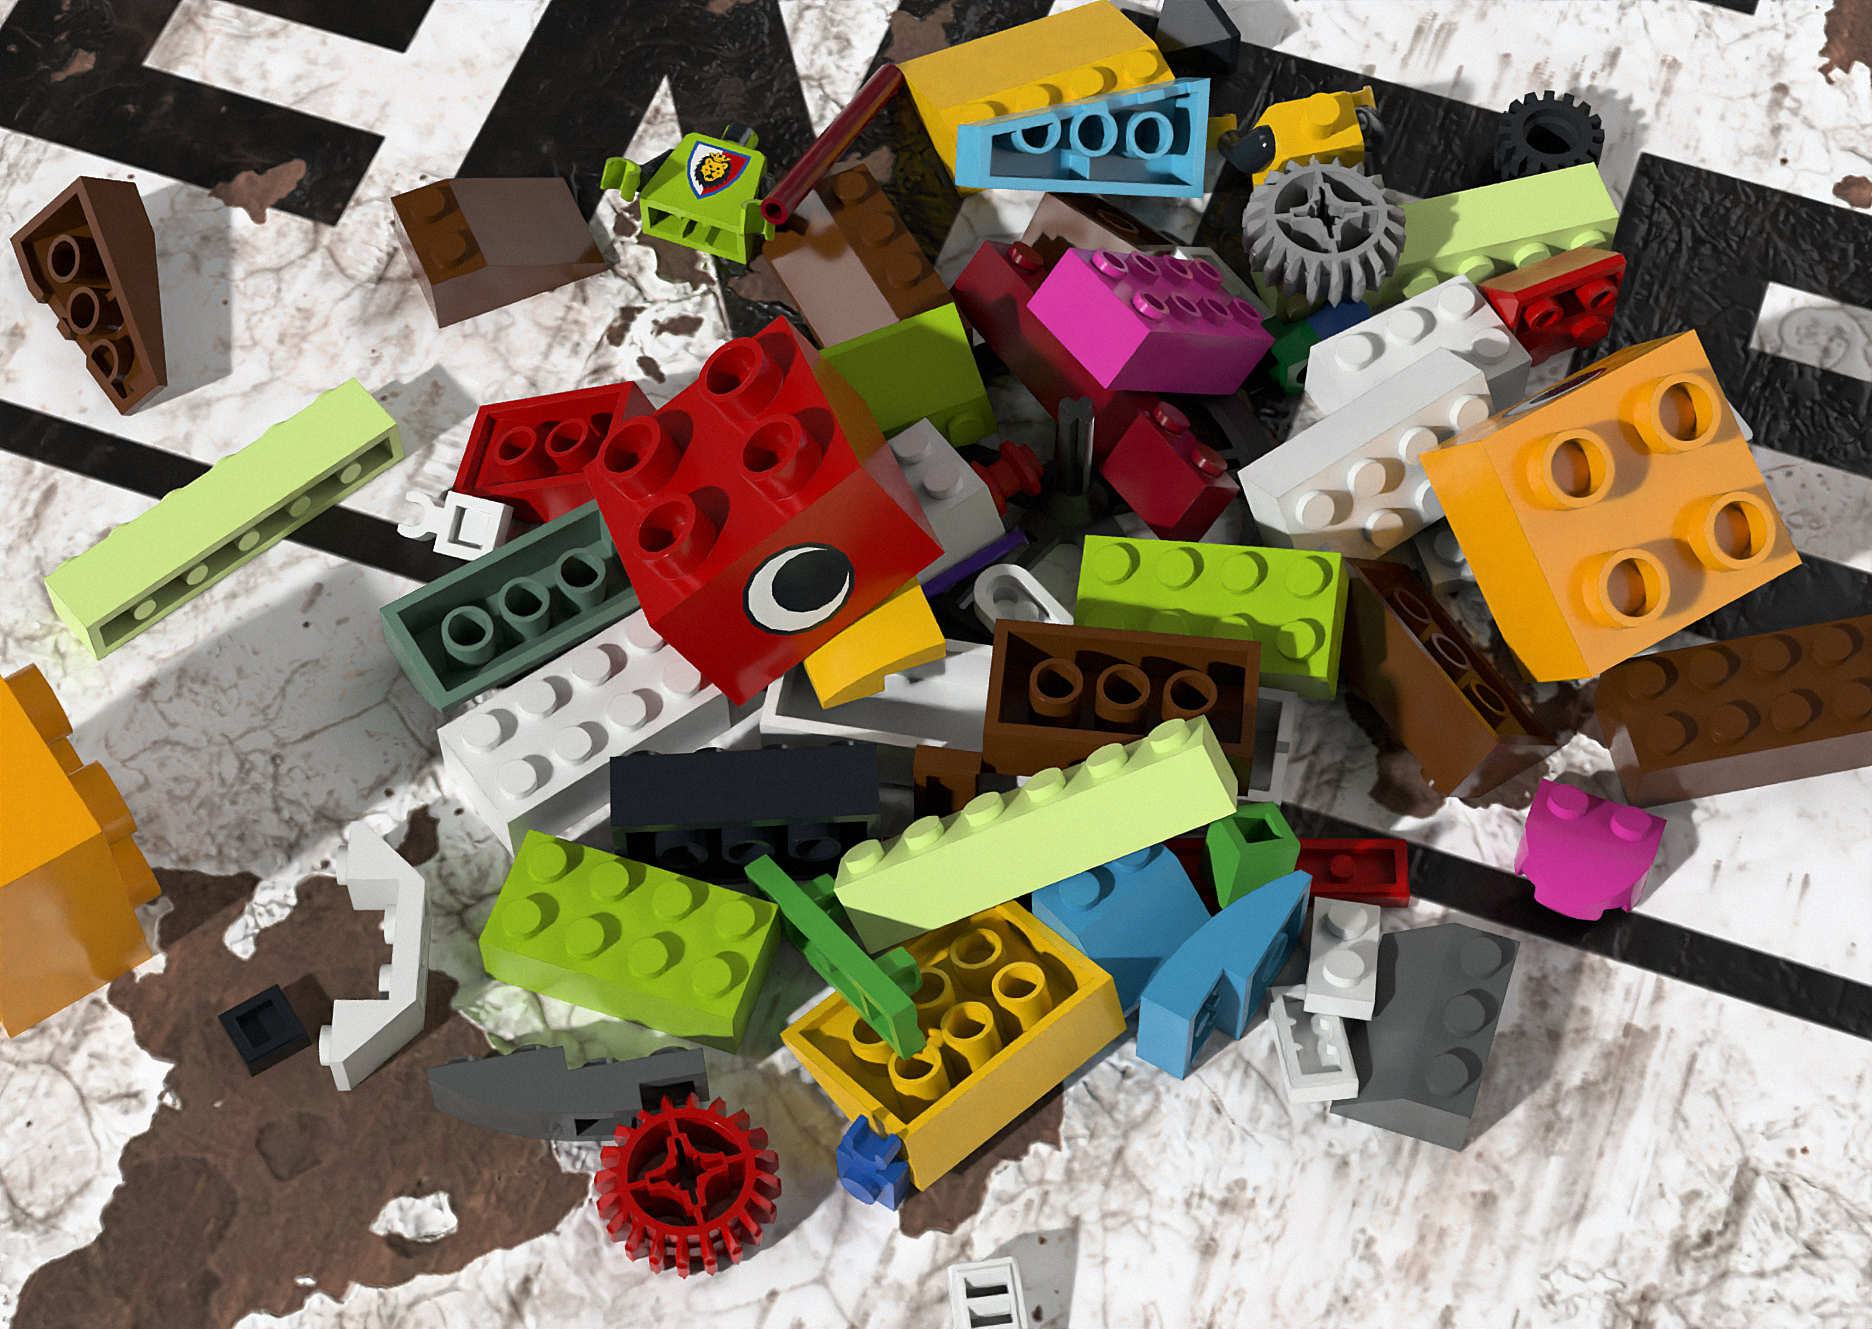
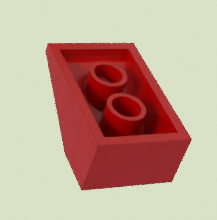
[452,381,657,524]

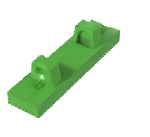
[744,854,927,1061]

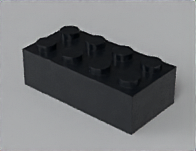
[610,741,881,885]

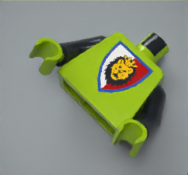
[600,123,781,265]

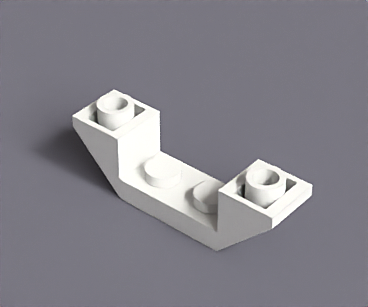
[319,821,433,1091]

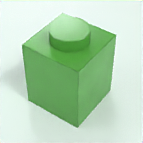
[1198,801,1301,910]

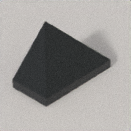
[1154,0,1241,75]

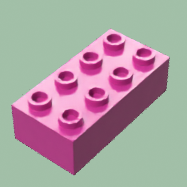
[1026,247,1276,395]

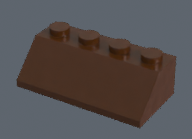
[760,163,974,357]
[1339,557,1559,798]

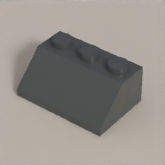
[1329,923,1521,1152]

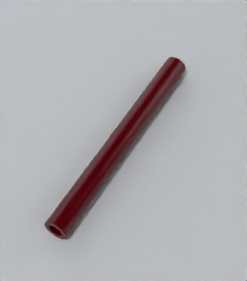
[760,64,904,225]

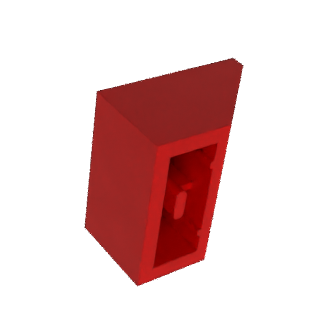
[1475,246,1627,367]

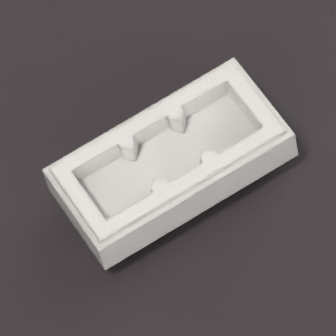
[1265,983,1359,1105]

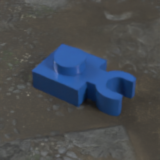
[836,1114,909,1212]

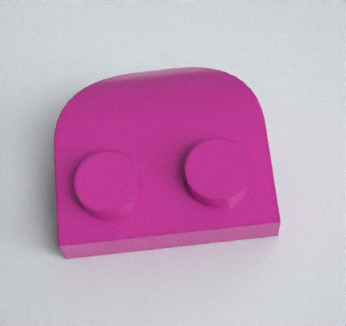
[1514,778,1667,920]

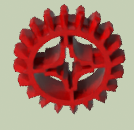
[594,1092,782,1280]

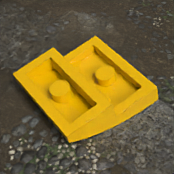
[802,575,946,710]

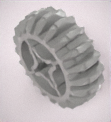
[1242,154,1406,308]

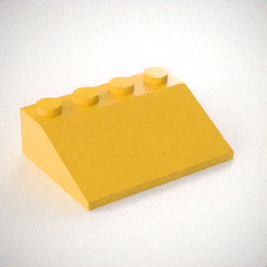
[895,0,1175,198]
[780,899,1127,1192]

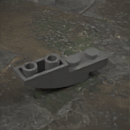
[427,1044,710,1142]

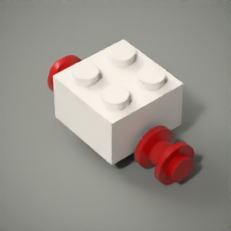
[887,418,1045,586]

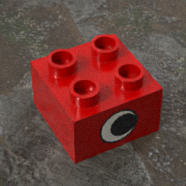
[582,314,945,707]

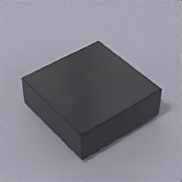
[218,984,312,1077]

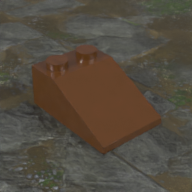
[390,177,607,329]

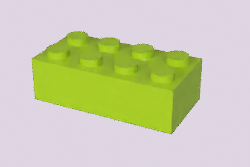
[1073,535,1350,700]
[478,829,782,1055]

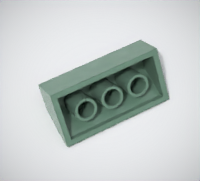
[379,498,642,714]

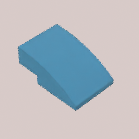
[1136,870,1312,1081]

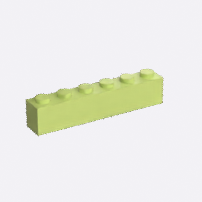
[1251,162,1619,326]
[43,377,405,661]
[834,714,1238,954]

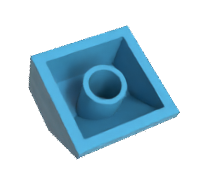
[1032,842,1212,1018]

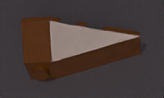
[10,176,168,416]

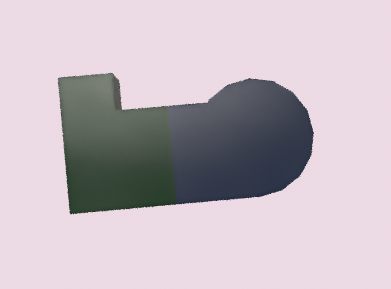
[1258,295,1371,399]

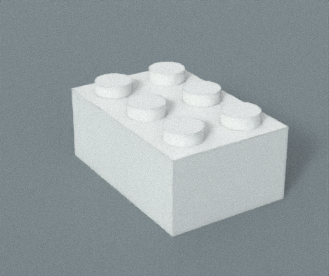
[1304,273,1532,417]

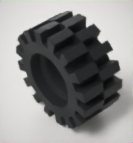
[1493,90,1605,182]

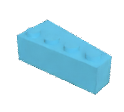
[955,77,1210,198]

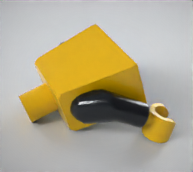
[1206,86,1386,191]

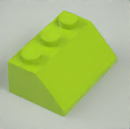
[818,302,1000,448]

